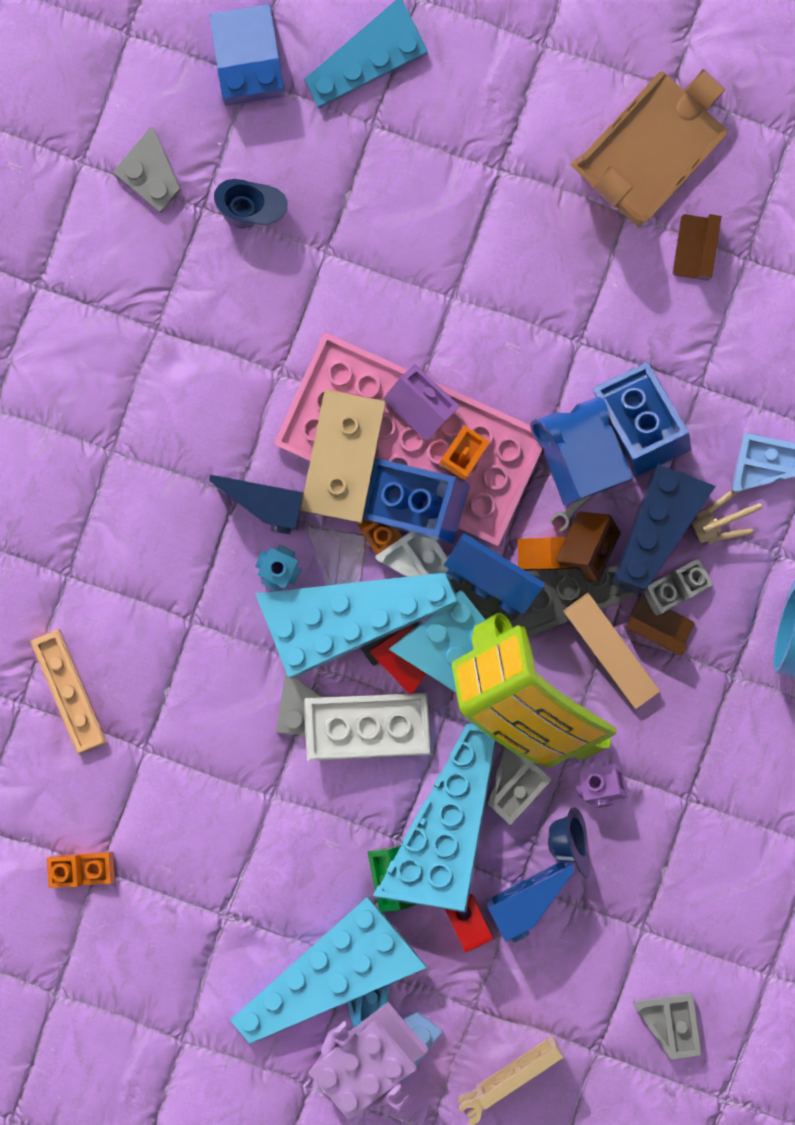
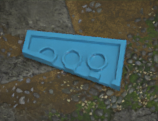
[304,0,428,109]

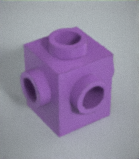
[577,761,627,808]

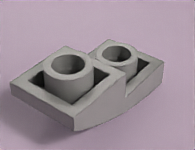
[643,558,713,616]

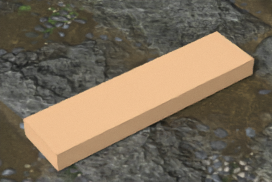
[563,593,660,710]
[30,629,107,755]

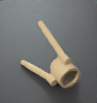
[691,491,763,545]

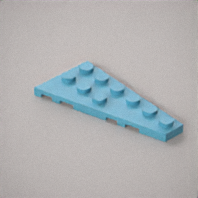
[389,590,485,692]
[373,724,496,913]

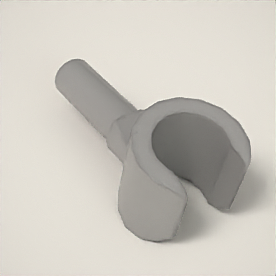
[550,498,588,531]

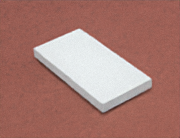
[304,693,431,761]

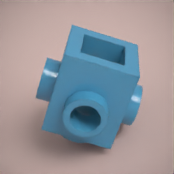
[255,544,302,591]

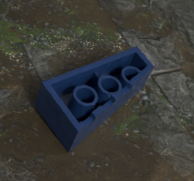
[611,464,716,596]

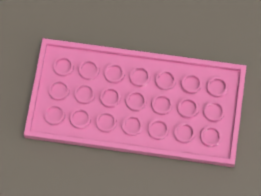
[273,332,543,546]

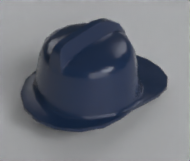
[214,179,288,229]
[548,807,590,878]

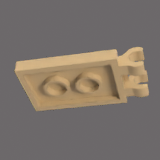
[458,1035,563,1125]

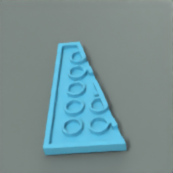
[255,573,459,679]
[230,897,429,1044]

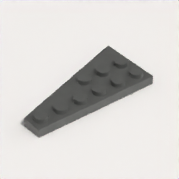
[450,566,637,637]

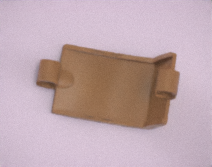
[570,69,728,228]

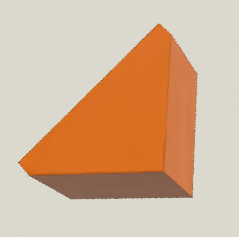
[438,425,490,481]
[517,537,579,569]

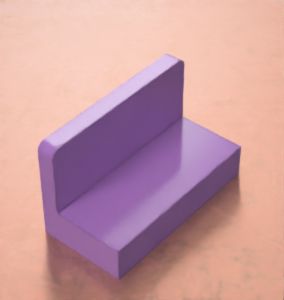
[383,364,460,440]

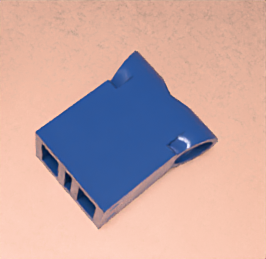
[530,396,633,506]

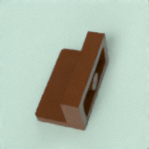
[672,214,722,281]
[556,511,621,583]
[624,595,695,656]

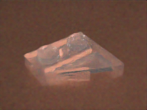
[307,526,367,586]

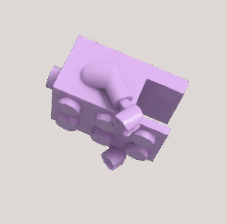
[308,1002,428,1120]

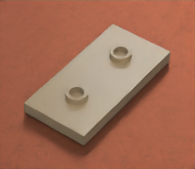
[300,389,386,523]

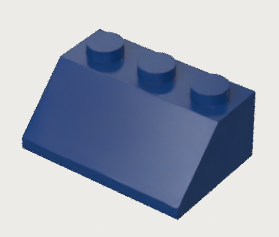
[444,533,545,616]

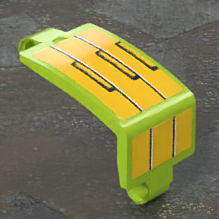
[452,613,617,768]

